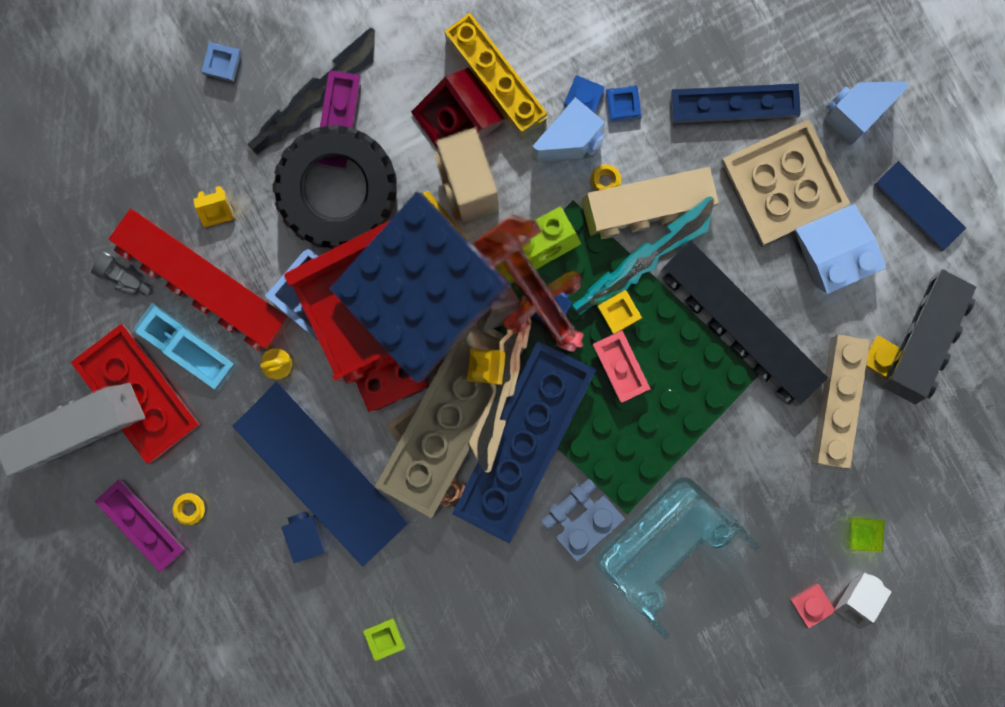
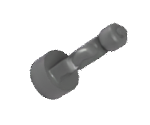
[91,251,153,296]

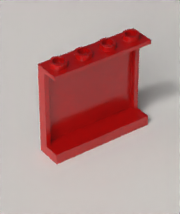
[284,221,393,385]

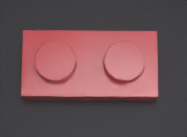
[592,331,650,403]

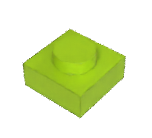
[363,618,406,661]

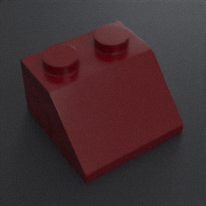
[411,67,505,151]

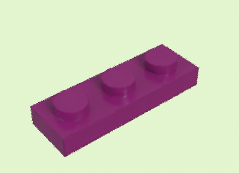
[315,70,361,170]
[94,479,186,572]

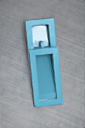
[133,303,234,390]

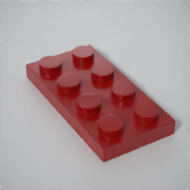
[70,323,200,464]

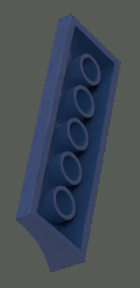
[232,381,410,567]

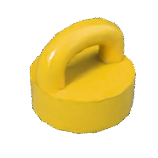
[260,348,293,380]

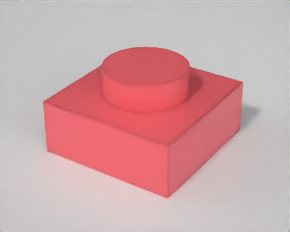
[790,583,835,629]

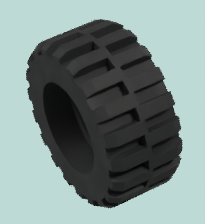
[272,125,397,250]

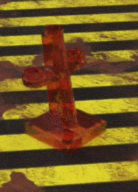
[472,214,582,346]

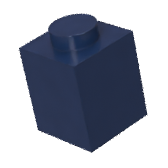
[281,511,328,564]

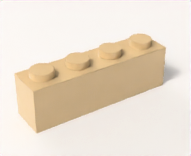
[581,166,719,239]
[811,335,870,469]

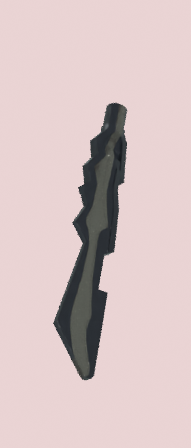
[247,28,375,154]

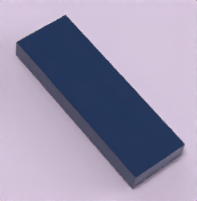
[874,161,966,252]

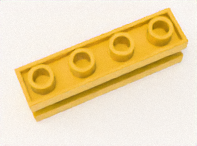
[444,12,547,140]

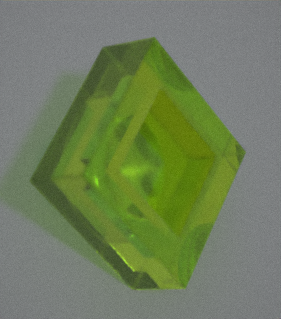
[848,517,885,552]

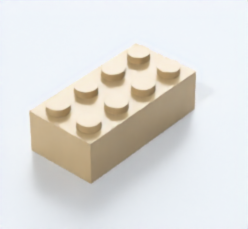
[434,128,499,225]

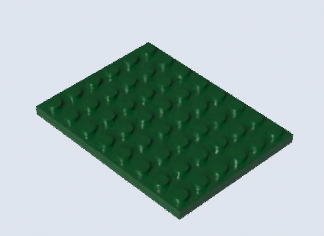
[493,200,759,515]

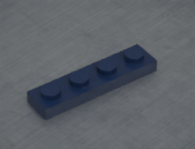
[671,83,801,123]

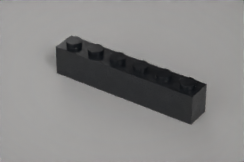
[661,240,828,406]

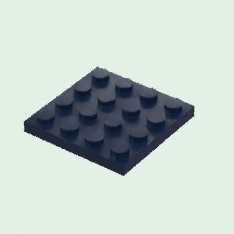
[330,191,510,382]

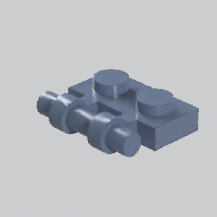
[541,478,625,562]

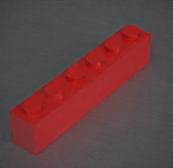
[108,208,292,351]

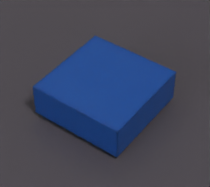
[606,85,642,122]

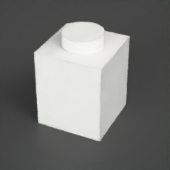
[834,573,891,630]

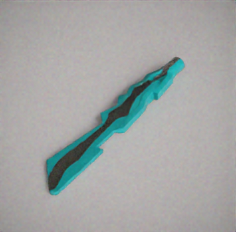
[572,196,714,315]

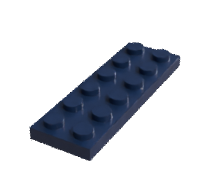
[452,341,596,544]

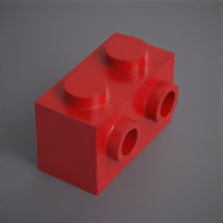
[355,357,429,413]

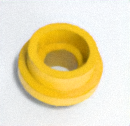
[590,164,622,191]
[172,493,205,526]

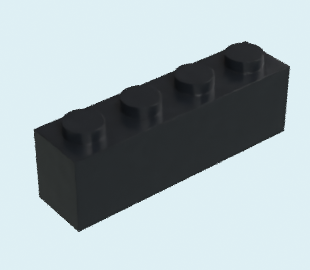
[881,269,977,405]

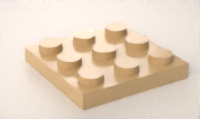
[721,119,851,246]

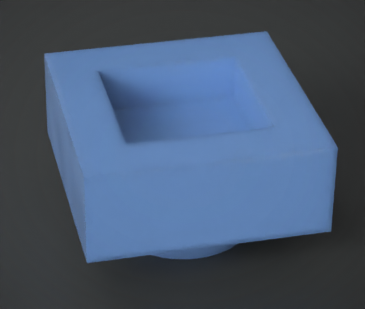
[201,42,242,83]

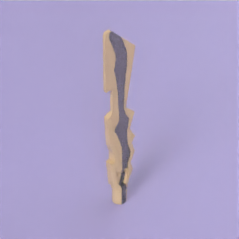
[469,296,535,472]

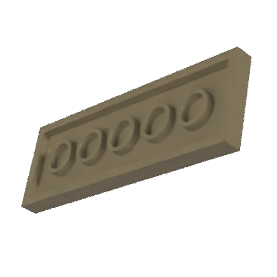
[375,323,525,518]

